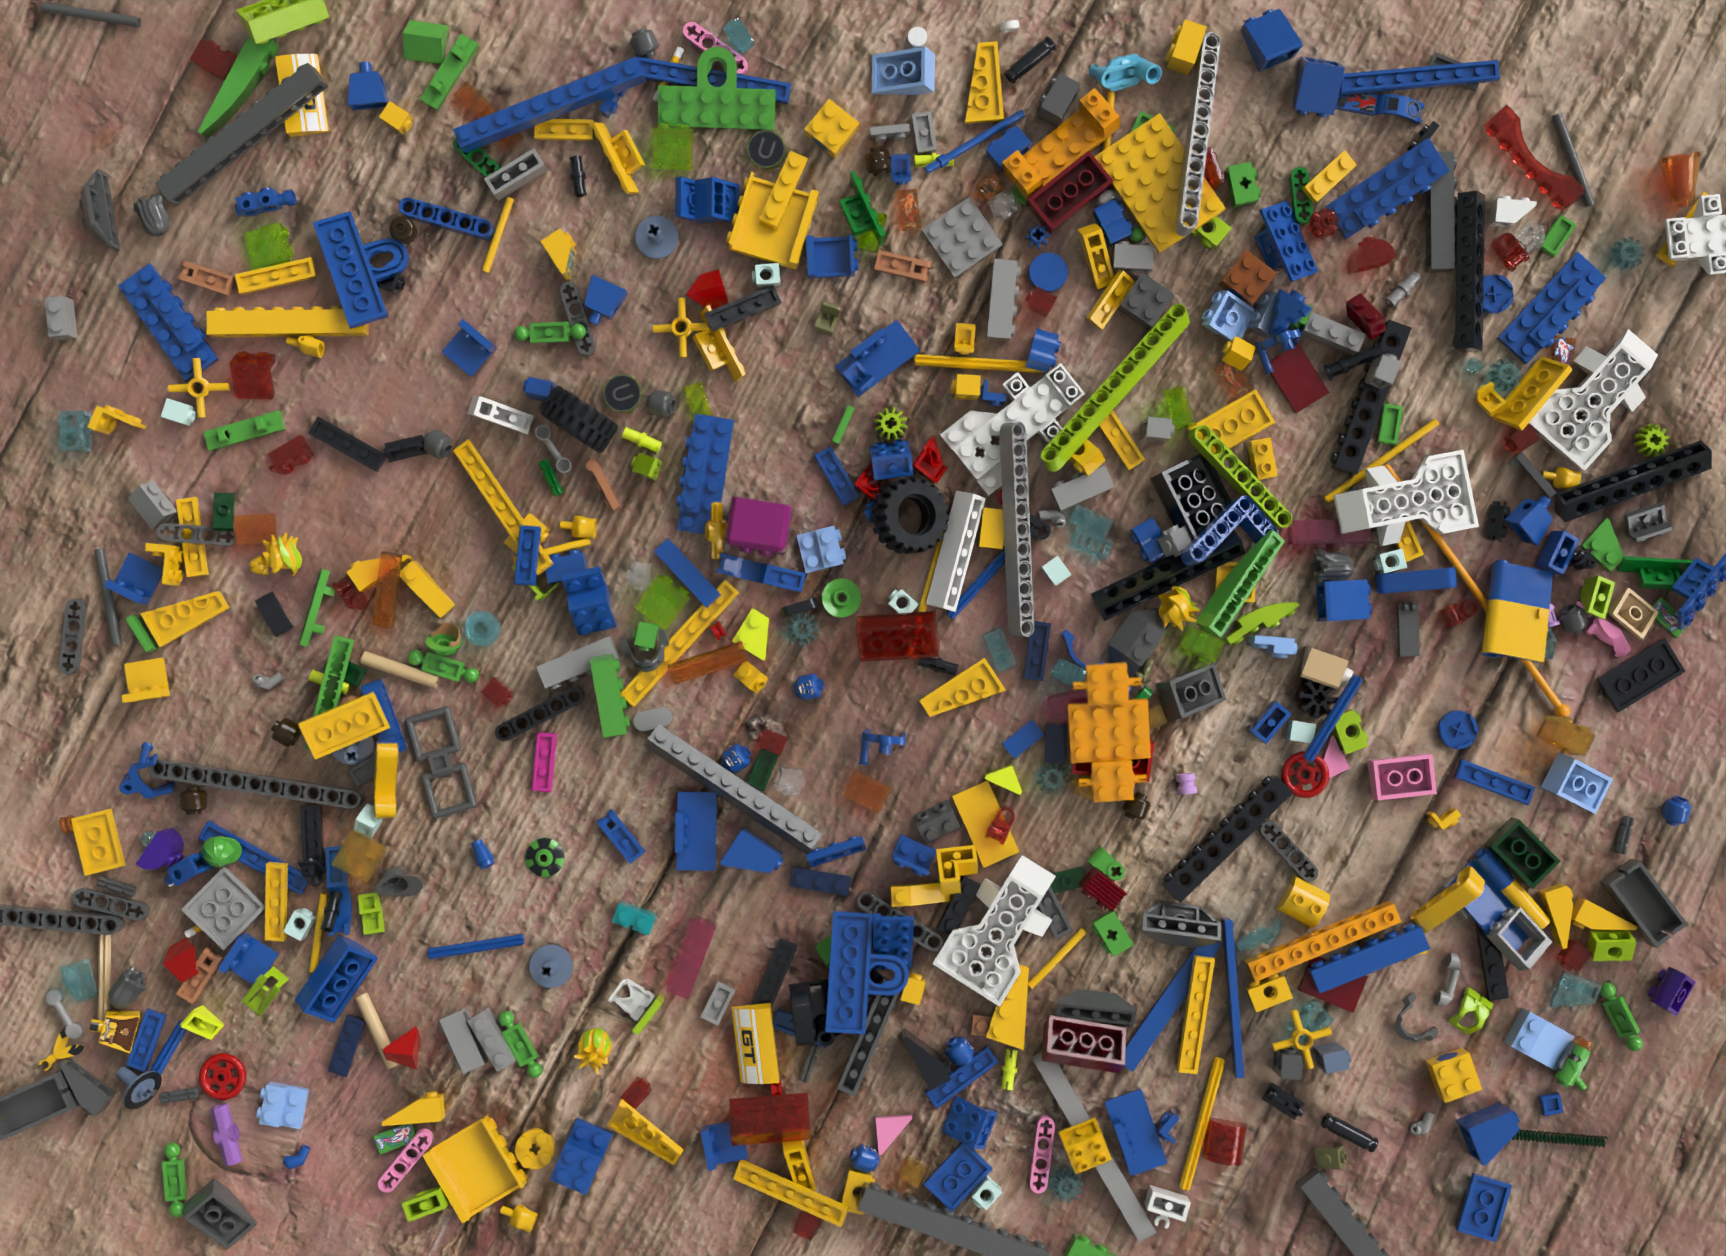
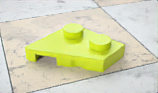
[732,608,769,661]

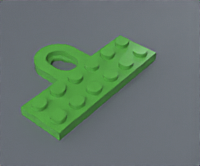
[658,47,776,130]

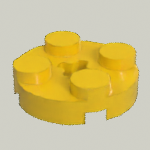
[515,1128,555,1169]

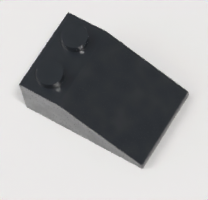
[902,1029,952,1091]

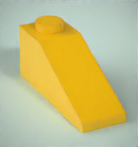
[1077,223,1114,290]
[346,555,412,592]
[397,561,456,618]
[891,882,950,907]
[1538,883,1573,949]
[1571,897,1638,930]
[382,1091,445,1126]
[782,1131,816,1191]

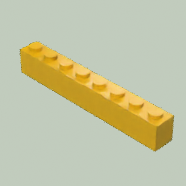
[207,306,369,338]

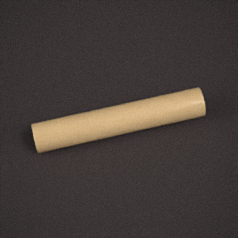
[360,651,440,689]
[354,992,399,1070]

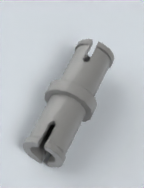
[1385,271,1421,308]

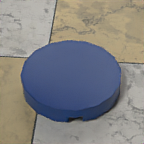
[1029,252,1068,292]
[1483,275,1514,314]
[1437,710,1478,749]

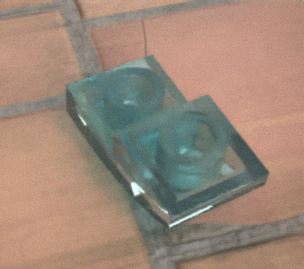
[1069,504,1114,539]
[982,627,1017,673]

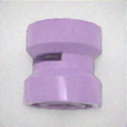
[1175,773,1197,795]

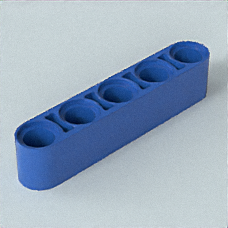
[399,197,495,241]

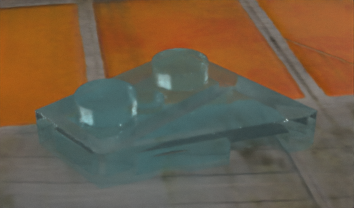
[1236,919,1283,951]
[1549,971,1602,1008]

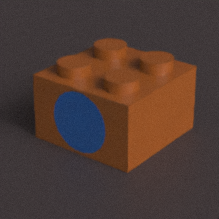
[1218,249,1277,306]

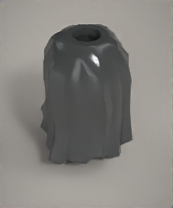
[133,194,170,236]
[1311,548,1353,583]
[109,967,147,1009]

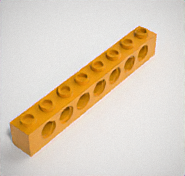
[1244,901,1401,982]

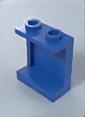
[806,234,859,279]

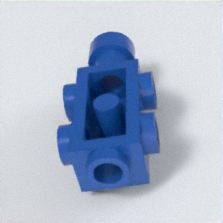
[235,187,297,217]

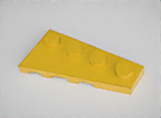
[965,41,1004,124]
[140,591,230,647]
[919,658,1006,717]
[986,965,1029,1050]
[606,1099,684,1165]

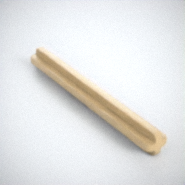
[98,934,111,1020]

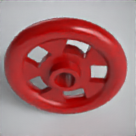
[1281,751,1329,798]
[199,1053,246,1100]

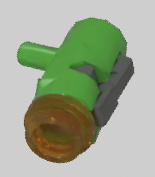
[1554,1036,1593,1091]

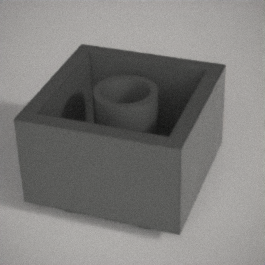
[1037,72,1081,128]
[1117,272,1175,331]

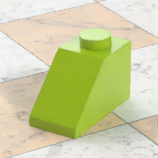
[631,453,663,481]
[1580,576,1615,620]

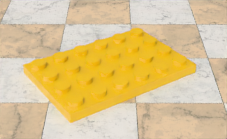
[1094,113,1226,254]

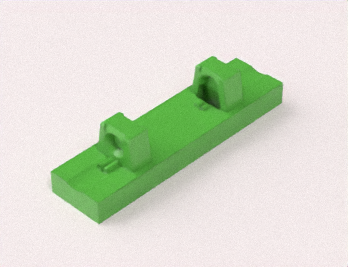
[420,33,479,111]
[203,410,286,451]
[299,568,336,647]

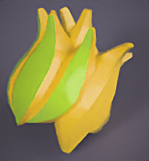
[262,532,302,576]
[1158,586,1200,631]
[573,1028,612,1075]

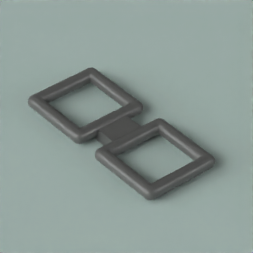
[405,706,477,819]

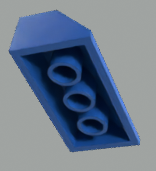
[295,935,378,1023]

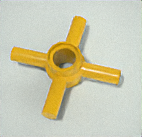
[653,298,709,358]
[168,358,230,417]
[1272,1009,1332,1069]

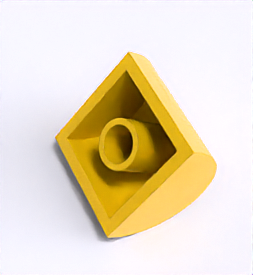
[1276,875,1330,928]

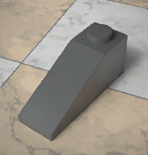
[59,1058,116,1116]

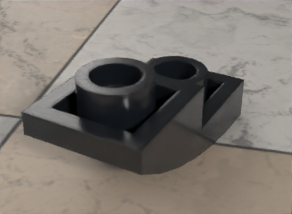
[255,591,293,637]

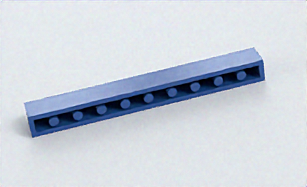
[453,57,647,153]

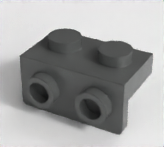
[1624,502,1672,542]
[913,800,961,844]

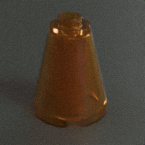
[1658,151,1701,207]

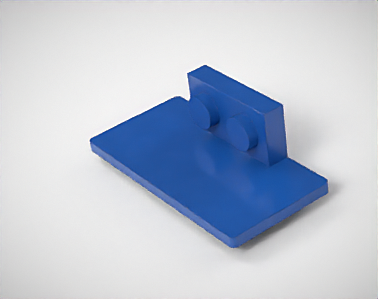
[1254,201,1318,282]
[835,320,920,397]
[1672,553,1726,630]
[675,792,717,871]
[872,914,914,970]
[1104,1089,1167,1176]

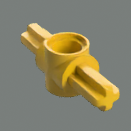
[705,502,728,559]

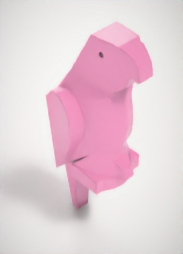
[1576,601,1631,657]

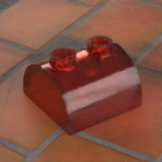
[1347,236,1397,275]
[1202,1118,1247,1166]

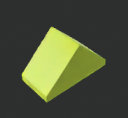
[983,765,1022,795]
[180,1005,224,1040]

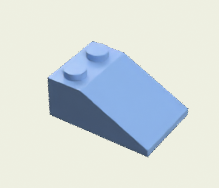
[872,46,935,95]
[1541,752,1613,814]
[1504,1008,1575,1071]

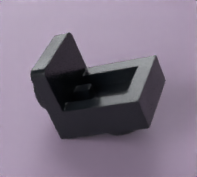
[377,267,405,295]

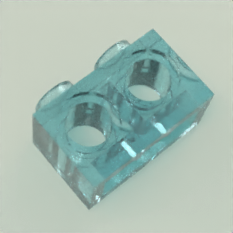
[58,411,92,452]
[1286,1000,1334,1043]

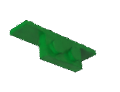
[839,170,886,246]
[1617,556,1694,590]

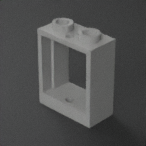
[1487,907,1552,971]

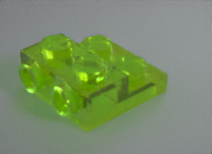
[653,123,694,170]
[244,222,294,270]
[635,574,691,631]

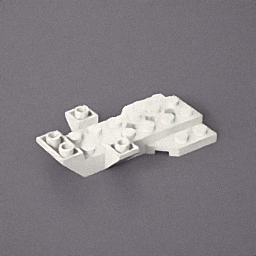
[1665,194,1726,275]
[1528,329,1658,471]
[940,363,1085,496]
[1333,450,1479,546]
[933,855,1056,1007]

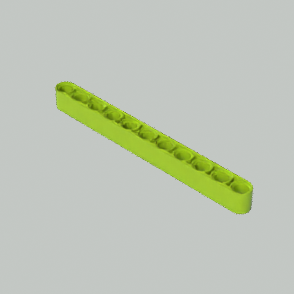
[1041,304,1190,472]

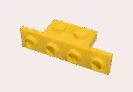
[591,122,645,194]
[693,305,745,382]

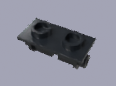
[383,435,427,463]
[1485,501,1510,542]
[1568,549,1597,570]
[297,858,326,887]
[1261,1082,1305,1120]

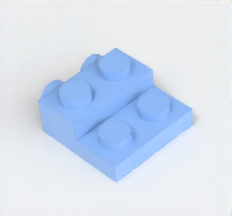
[1201,290,1255,341]
[797,526,846,573]
[1247,635,1297,658]
[256,1082,309,1129]

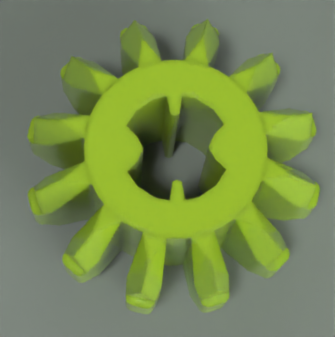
[874,407,907,441]
[1634,424,1670,457]

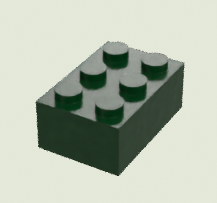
[1484,817,1561,889]

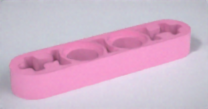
[683,22,748,75]
[1029,1115,1055,1193]
[378,1128,433,1193]

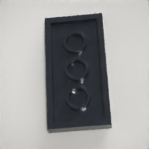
[1596,638,1686,712]

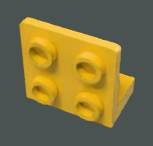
[87,404,146,434]
[145,543,184,586]
[121,658,170,703]
[1059,1117,1112,1174]

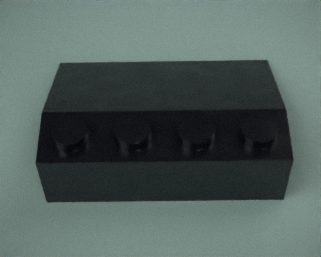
[1150,453,1231,540]

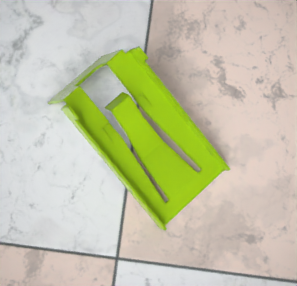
[512,565,561,601]
[240,966,289,1018]

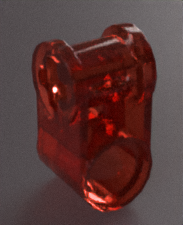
[1492,233,1529,272]
[332,574,367,610]
[1439,598,1481,628]
[985,805,1015,845]

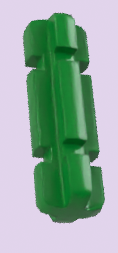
[539,459,563,497]

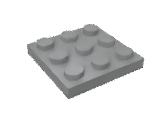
[921,197,1003,279]
[181,866,265,950]

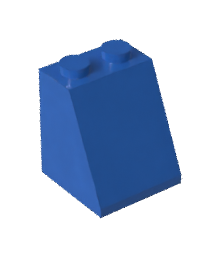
[1241,9,1303,72]
[1292,56,1345,117]
[1316,579,1372,622]
[720,827,783,873]
[1456,1102,1520,1166]

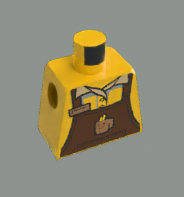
[88,1011,140,1053]

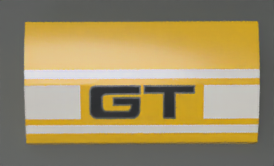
[275,54,329,137]
[731,1003,780,1084]

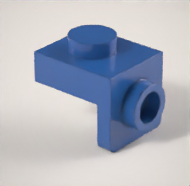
[890,153,911,185]
[841,359,875,392]
[979,380,1007,407]
[1156,1109,1180,1144]

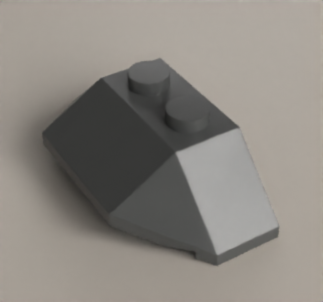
[79,169,120,251]
[1107,608,1171,678]
[1142,901,1221,948]
[1055,989,1137,1028]

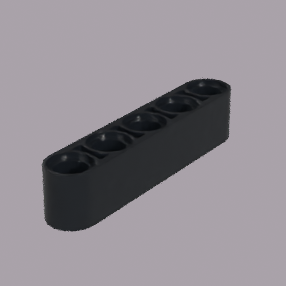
[495,687,585,741]

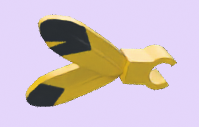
[39,1028,85,1071]

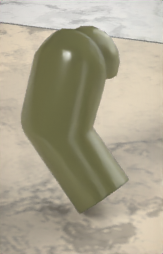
[1134,659,1154,684]

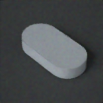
[633,707,673,731]

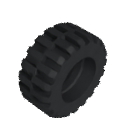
[540,386,618,453]
[871,477,949,554]

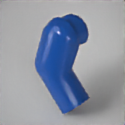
[283,1144,311,1169]

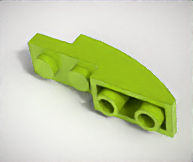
[1223,602,1300,646]

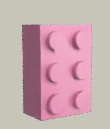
[1367,753,1437,800]

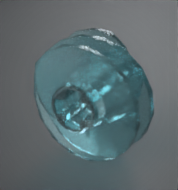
[465,611,501,646]

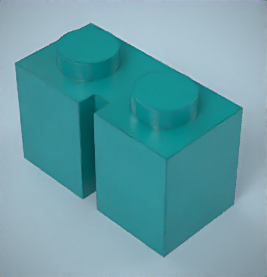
[612,901,658,936]

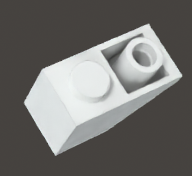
[1489,196,1537,227]

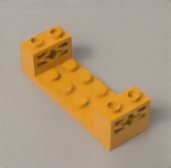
[1002,88,1120,200]

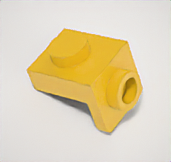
[954,323,976,355]
[1475,382,1507,417]
[733,660,769,693]
[1426,808,1462,830]

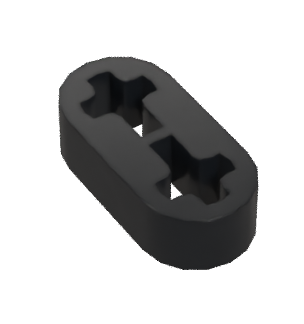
[1030,514,1051,540]
[780,597,818,618]

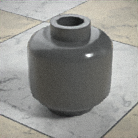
[630,27,659,58]
[646,390,676,417]
[423,429,453,459]
[1558,604,1589,634]

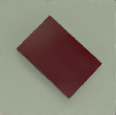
[1270,343,1330,414]
[1298,956,1368,1013]

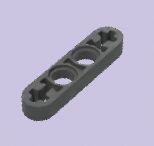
[560,282,596,356]
[157,523,237,547]
[59,599,87,674]
[1259,820,1318,882]
[72,888,150,921]

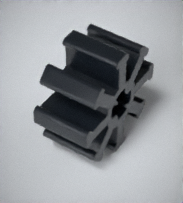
[1296,680,1339,718]

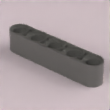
[857,890,942,951]

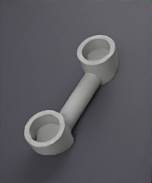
[535,425,572,474]
[1435,952,1461,1007]
[46,989,84,1039]

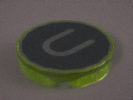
[747,130,786,170]
[603,374,642,413]

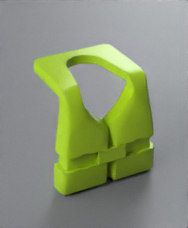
[1448,987,1493,1035]

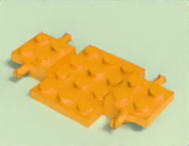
[1067,662,1151,802]

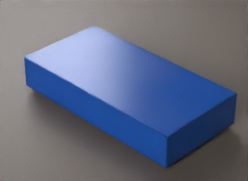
[1002,719,1045,759]

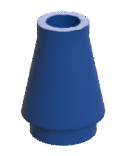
[471,839,495,870]

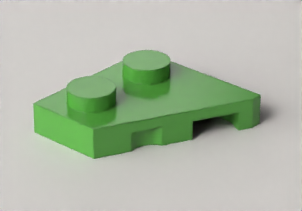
[1580,518,1624,572]

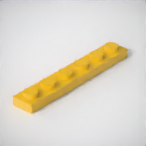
[1176,955,1215,1074]
[733,1160,849,1227]

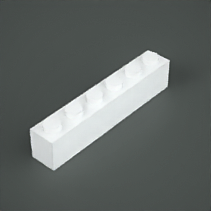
[926,491,986,612]

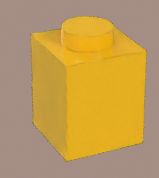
[379,101,413,135]
[1222,336,1256,371]
[900,973,926,1005]

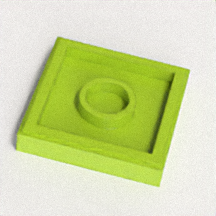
[632,993,666,1035]

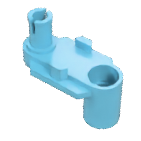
[1089,53,1162,92]

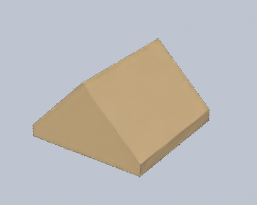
[1608,587,1659,640]
[1300,646,1349,689]

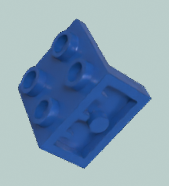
[442,319,497,377]
[870,439,913,480]
[104,553,163,605]
[892,834,936,877]
[218,933,279,985]
[942,1096,998,1149]
[701,1119,748,1171]

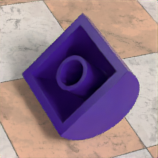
[136,828,184,870]
[1648,967,1696,1017]

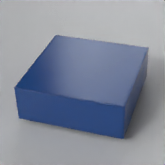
[1538,1092,1564,1116]

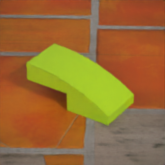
[358,892,385,936]

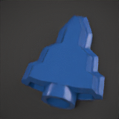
[1270,289,1312,336]

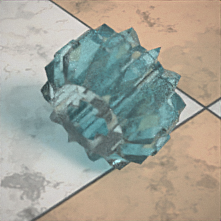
[724,18,754,54]
[1609,237,1645,271]
[1488,358,1523,392]
[786,612,820,646]
[1051,659,1086,687]
[1036,762,1069,795]
[1050,1168,1084,1203]

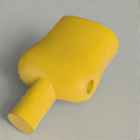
[286,335,325,358]
[1541,467,1581,490]
[560,516,597,539]
[500,1204,538,1233]

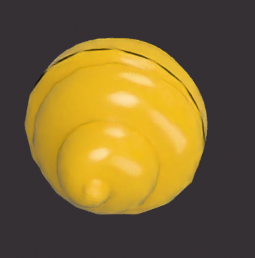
[248,555,269,575]

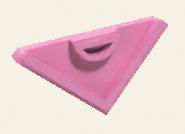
[1315,736,1350,781]
[876,1114,912,1155]

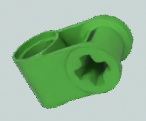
[1087,846,1125,880]

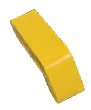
[373,743,398,818]
[1410,866,1485,933]

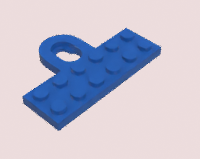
[313,211,409,329]
[825,911,909,1034]

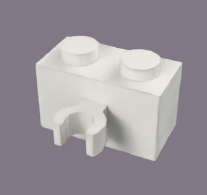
[1144,1185,1191,1229]

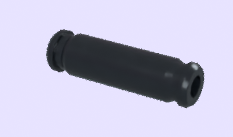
[1004,37,1056,84]
[1321,1113,1379,1152]

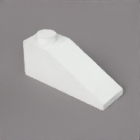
[467,395,534,434]

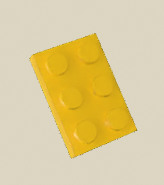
[71,808,126,876]

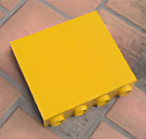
[726,172,819,270]
[422,1115,527,1224]

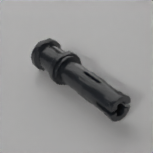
[1323,343,1385,381]

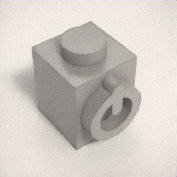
[1158,525,1193,557]

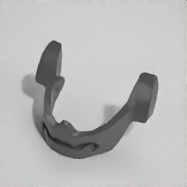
[621,629,669,672]
[1395,992,1438,1042]

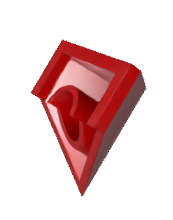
[686,269,729,310]
[912,436,947,484]
[855,463,879,500]
[163,938,199,983]
[382,1027,420,1070]

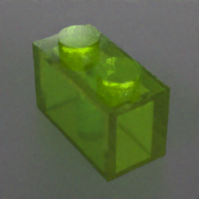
[1163,385,1196,431]
[1176,625,1225,665]

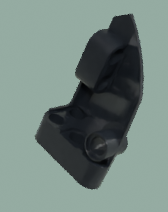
[789,968,882,1046]

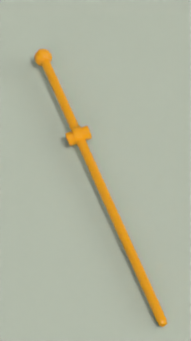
[1384,464,1571,719]

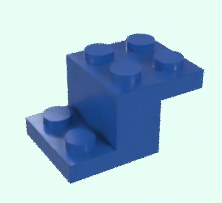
[675,177,739,224]
[561,566,617,636]
[550,1117,613,1195]

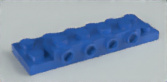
[1325,138,1450,239]
[1497,252,1606,364]
[118,263,220,382]
[676,414,734,534]

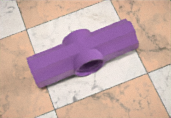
[210,1103,243,1166]

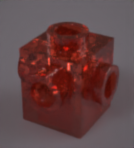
[1306,208,1340,239]

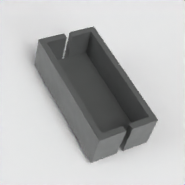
[1600,858,1688,948]
[0,1070,79,1141]

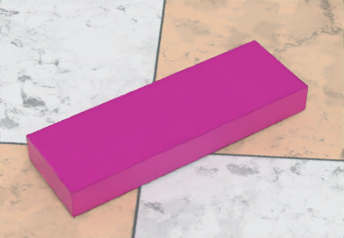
[531,732,557,792]

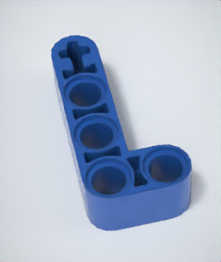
[1376,568,1457,594]
[361,679,407,753]

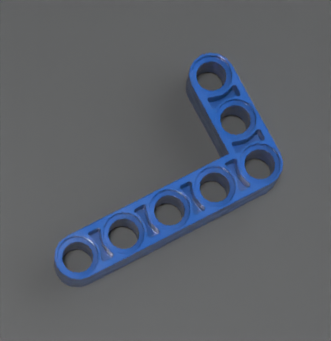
[1181,495,1279,566]

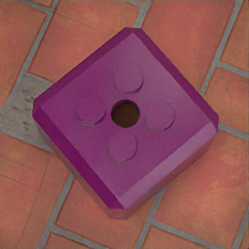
[725,496,793,557]

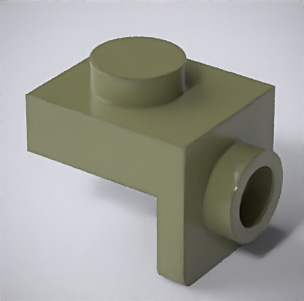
[813,302,841,337]
[1315,1145,1347,1170]

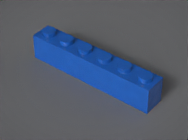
[1307,923,1430,993]

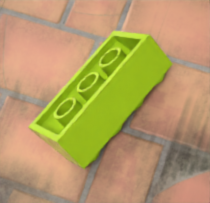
[235,0,329,44]

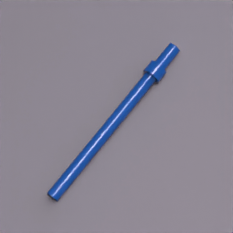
[924,110,1025,174]

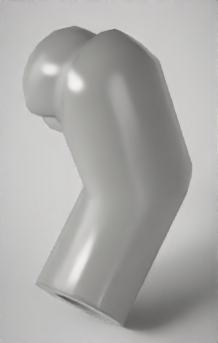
[1095,189,1123,207]
[1039,509,1066,528]
[252,672,284,690]
[1410,1111,1435,1136]

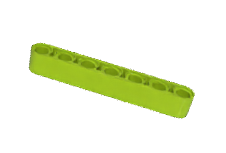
[1188,425,1292,530]

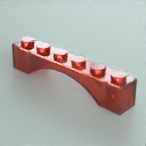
[1484,105,1586,211]

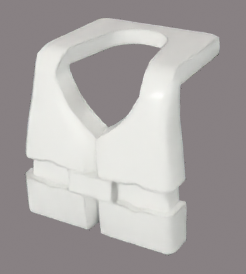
[608,978,655,1021]

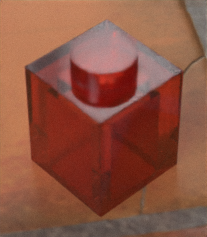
[1025,286,1057,318]
[1504,423,1540,454]
[481,677,515,708]
[757,728,788,756]
[1556,939,1592,972]
[620,1076,652,1110]
[793,1210,821,1240]

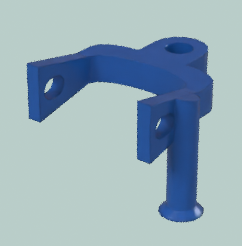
[1255,329,1301,375]
[858,729,906,765]
[119,742,175,799]

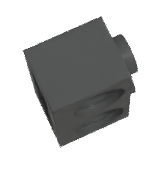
[1273,1046,1302,1080]

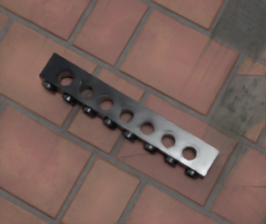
[1455,191,1485,353]
[1330,320,1411,476]
[1554,440,1712,522]
[1091,530,1245,621]
[1161,775,1293,903]

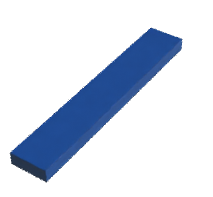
[198,821,310,895]

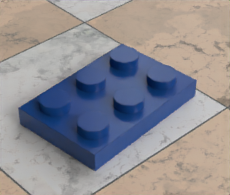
[923,1143,993,1210]
[1456,1172,1512,1242]

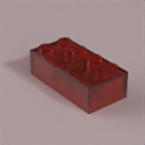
[855,611,940,662]
[729,1093,811,1146]

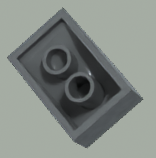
[1156,663,1227,721]
[183,1178,257,1249]

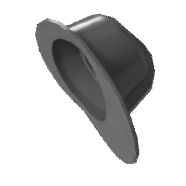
[375,867,423,897]

